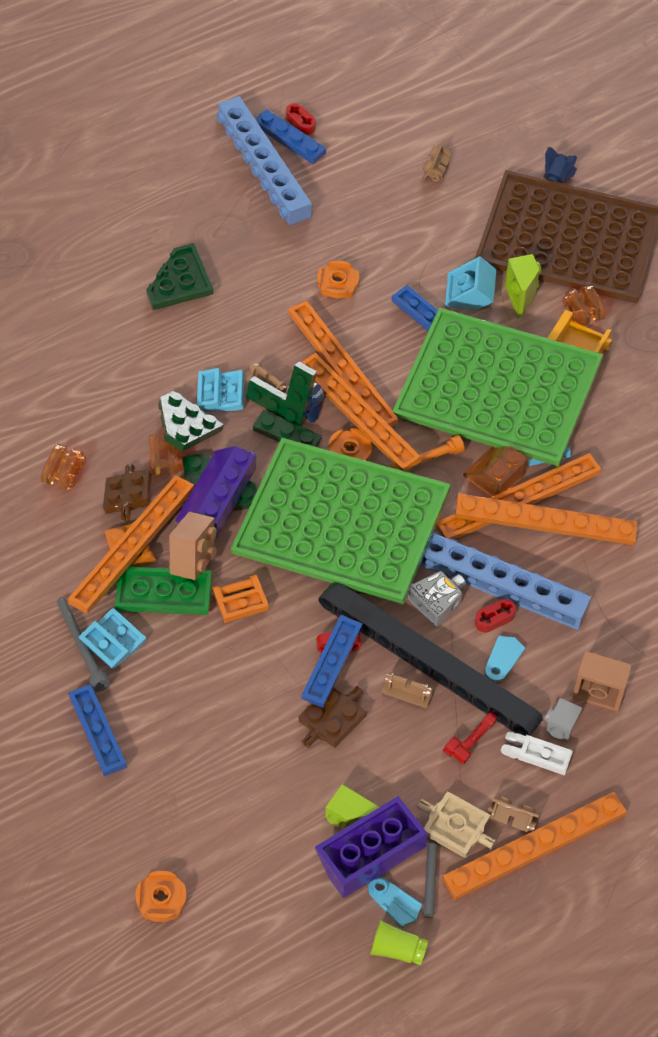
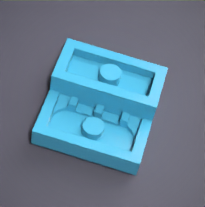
[197,368,245,411]
[78,608,147,669]

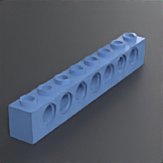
[216,96,312,226]
[420,532,591,630]

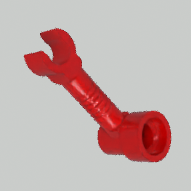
[443,712,498,765]

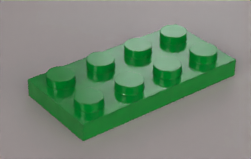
[114,567,212,615]

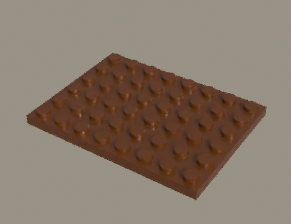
[475,170,658,303]

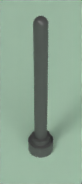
[57,598,110,692]

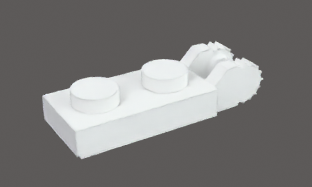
[500,732,573,775]

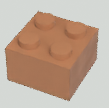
[169,512,217,580]
[572,651,632,712]

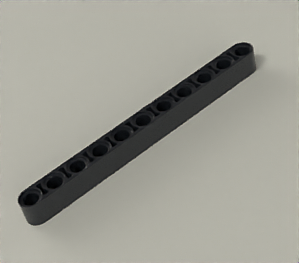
[318,582,543,736]

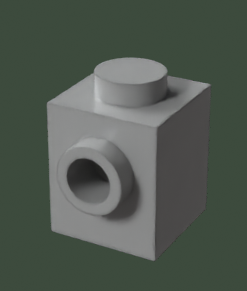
[545,698,582,742]

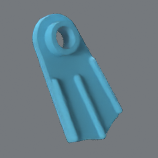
[485,635,525,682]
[368,877,422,928]

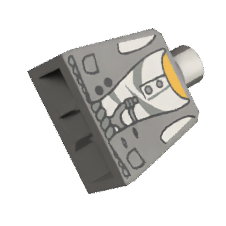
[408,572,466,628]

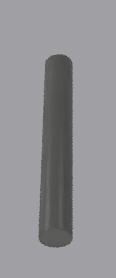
[424,843,437,918]

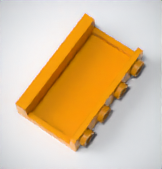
[548,309,613,356]

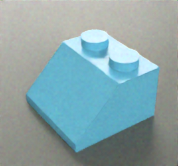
[445,256,496,310]

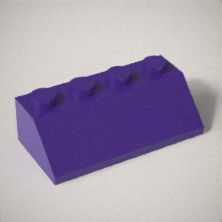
[176,446,256,538]
[315,796,427,898]

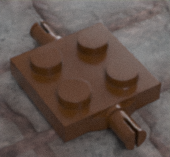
[103,464,152,521]
[298,686,367,748]

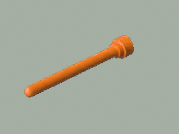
[388,435,465,470]

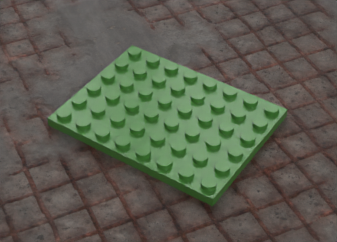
[393,308,603,466]
[231,438,451,604]

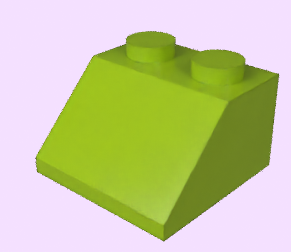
[505,254,541,318]

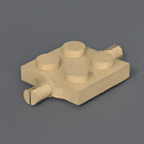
[417,791,496,858]

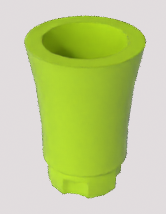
[370,920,428,965]

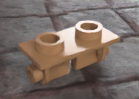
[422,140,451,182]
[245,363,289,394]
[381,672,434,708]
[487,796,539,833]

